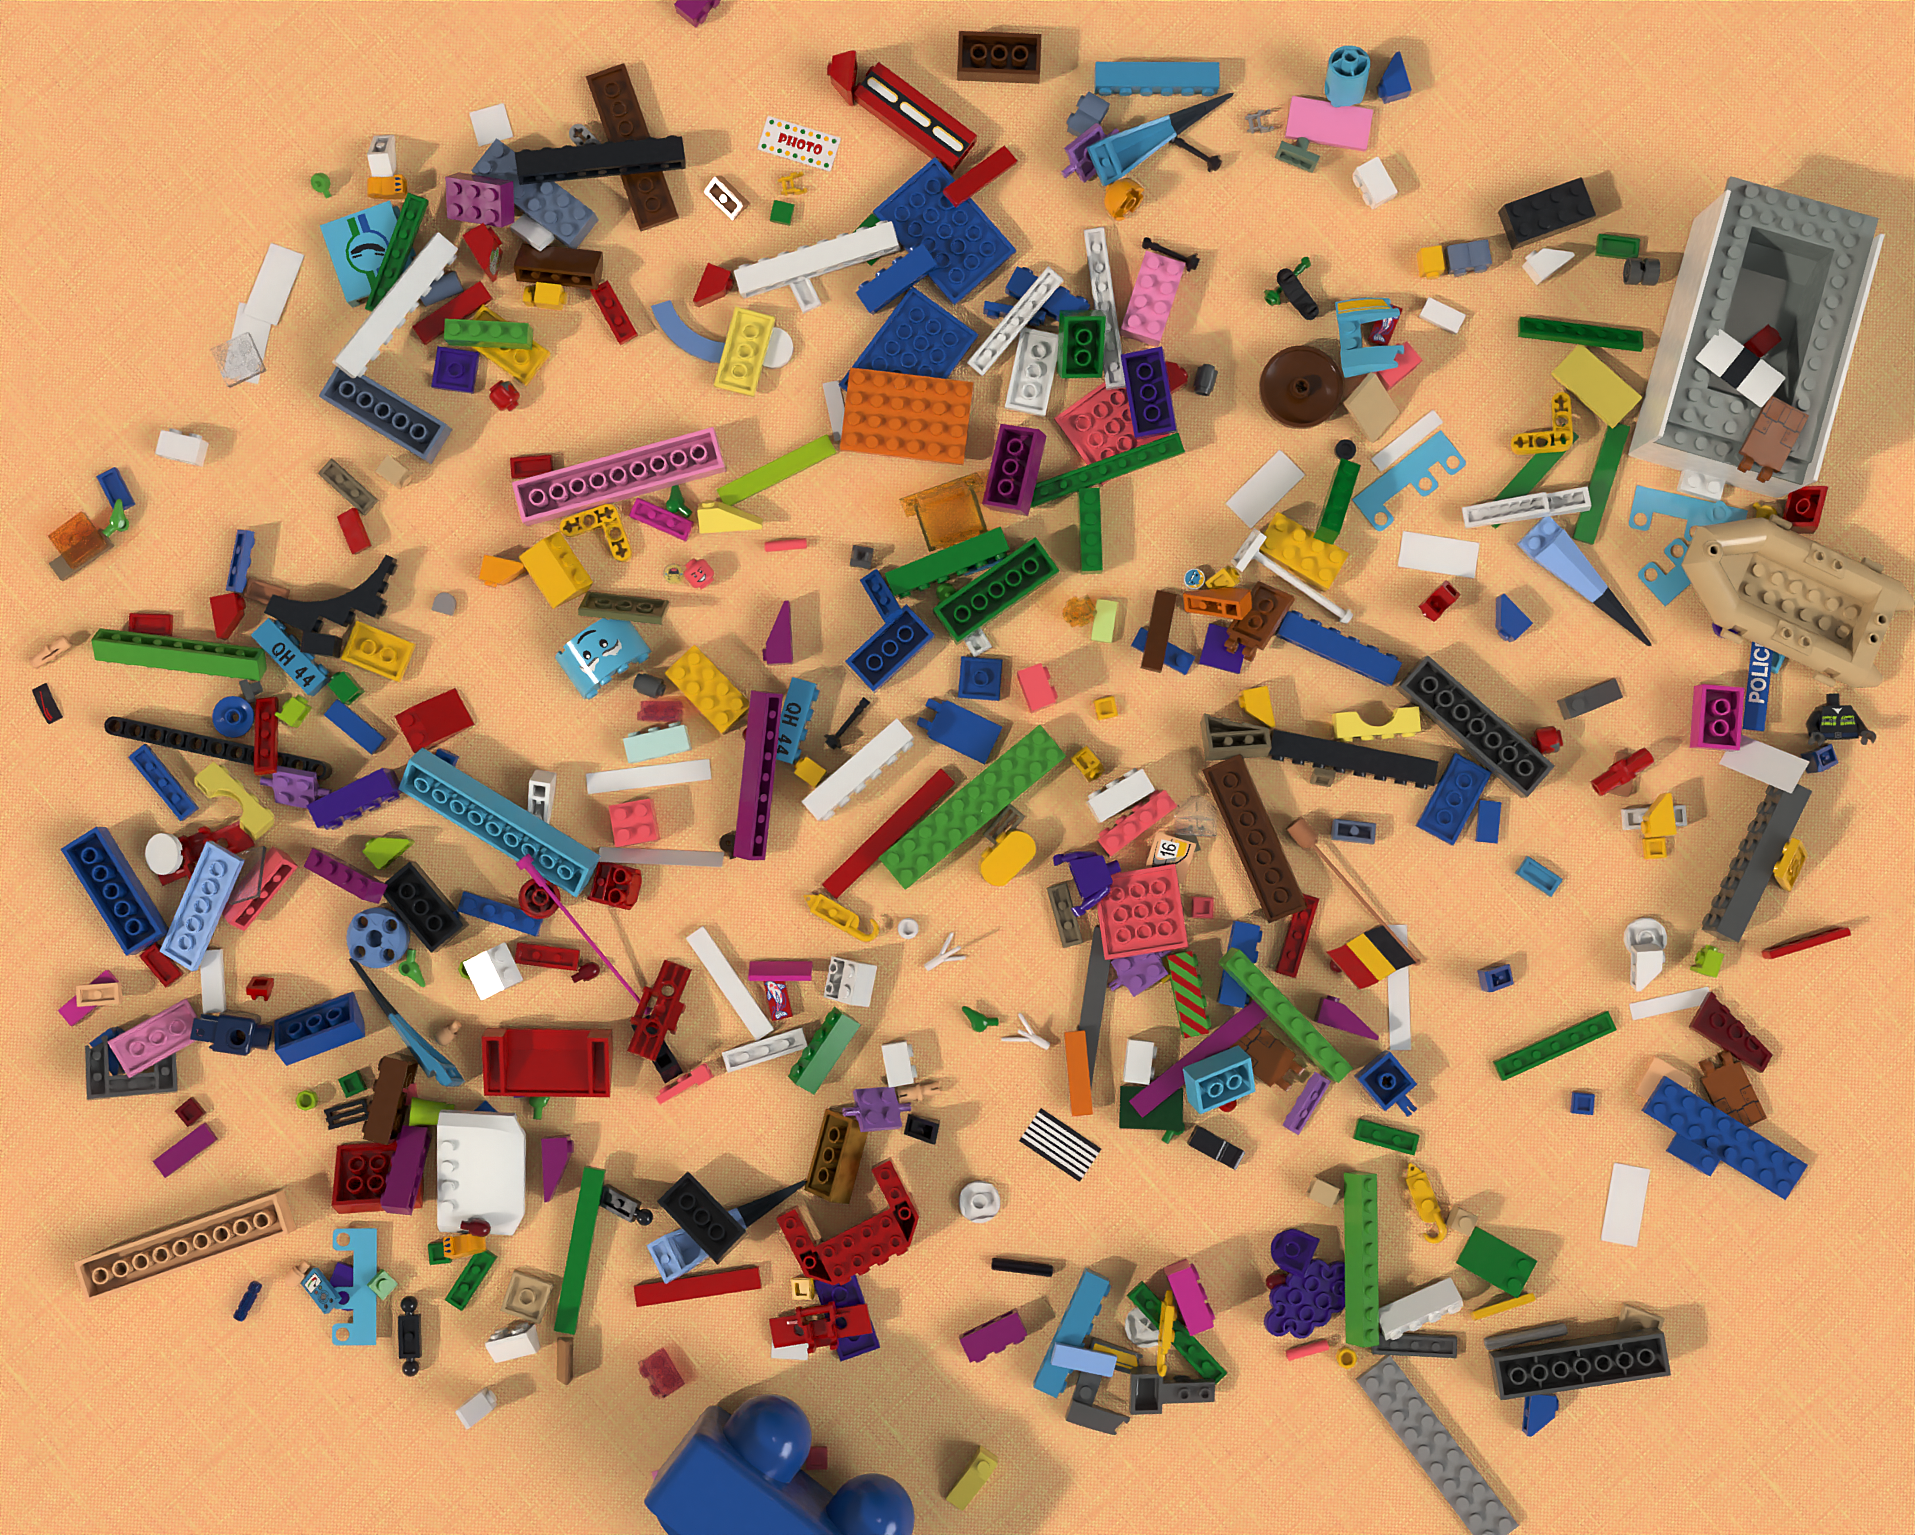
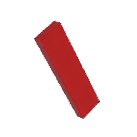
[943,145,1018,208]
[412,281,493,345]
[254,696,279,776]
[1275,893,1320,978]
[1761,927,1851,959]

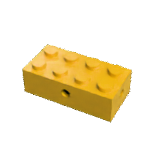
[1259,511,1350,592]
[665,644,750,735]

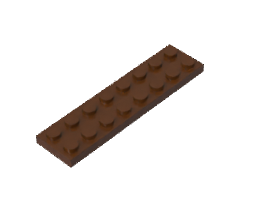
[586,63,679,232]
[1202,754,1308,923]

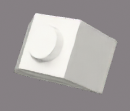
[367,135,396,177]
[1522,248,1575,286]
[1630,944,1665,992]
[455,1387,497,1429]

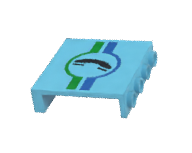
[320,200,416,308]

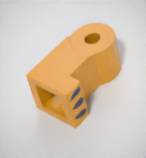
[367,174,408,200]
[443,1234,486,1259]

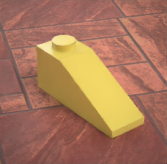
[697,500,763,533]
[945,1445,998,1511]

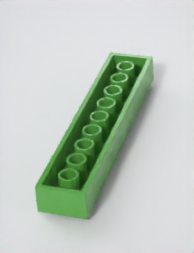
[879,724,1066,890]

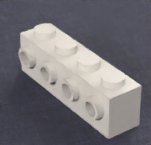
[1379,1277,1463,1340]

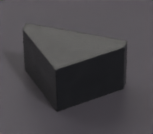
[300,631,342,659]
[904,1114,940,1145]

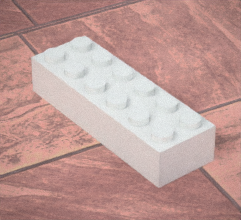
[801,718,914,821]

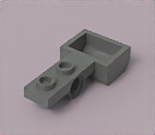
[1129,1366,1215,1415]

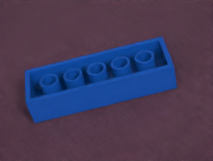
[61,826,169,956]

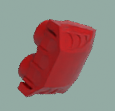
[587,862,642,910]

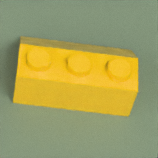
[519,531,594,609]

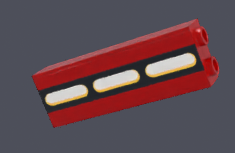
[853,62,977,174]

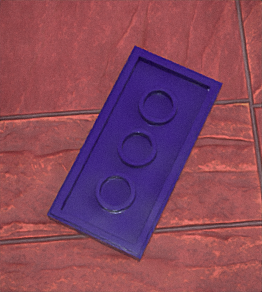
[813,1274,880,1362]

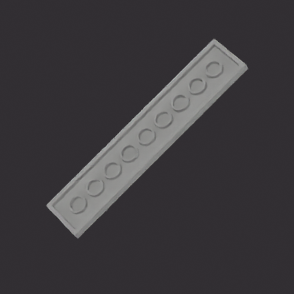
[1356,1355,1519,1535]

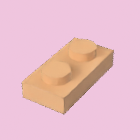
[76,982,122,1007]

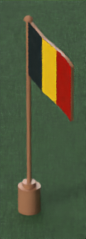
[1286,816,1421,989]

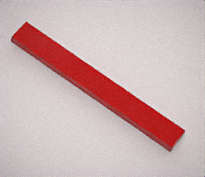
[822,768,955,899]

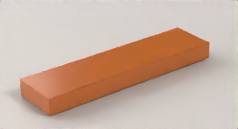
[1064,1030,1093,1117]

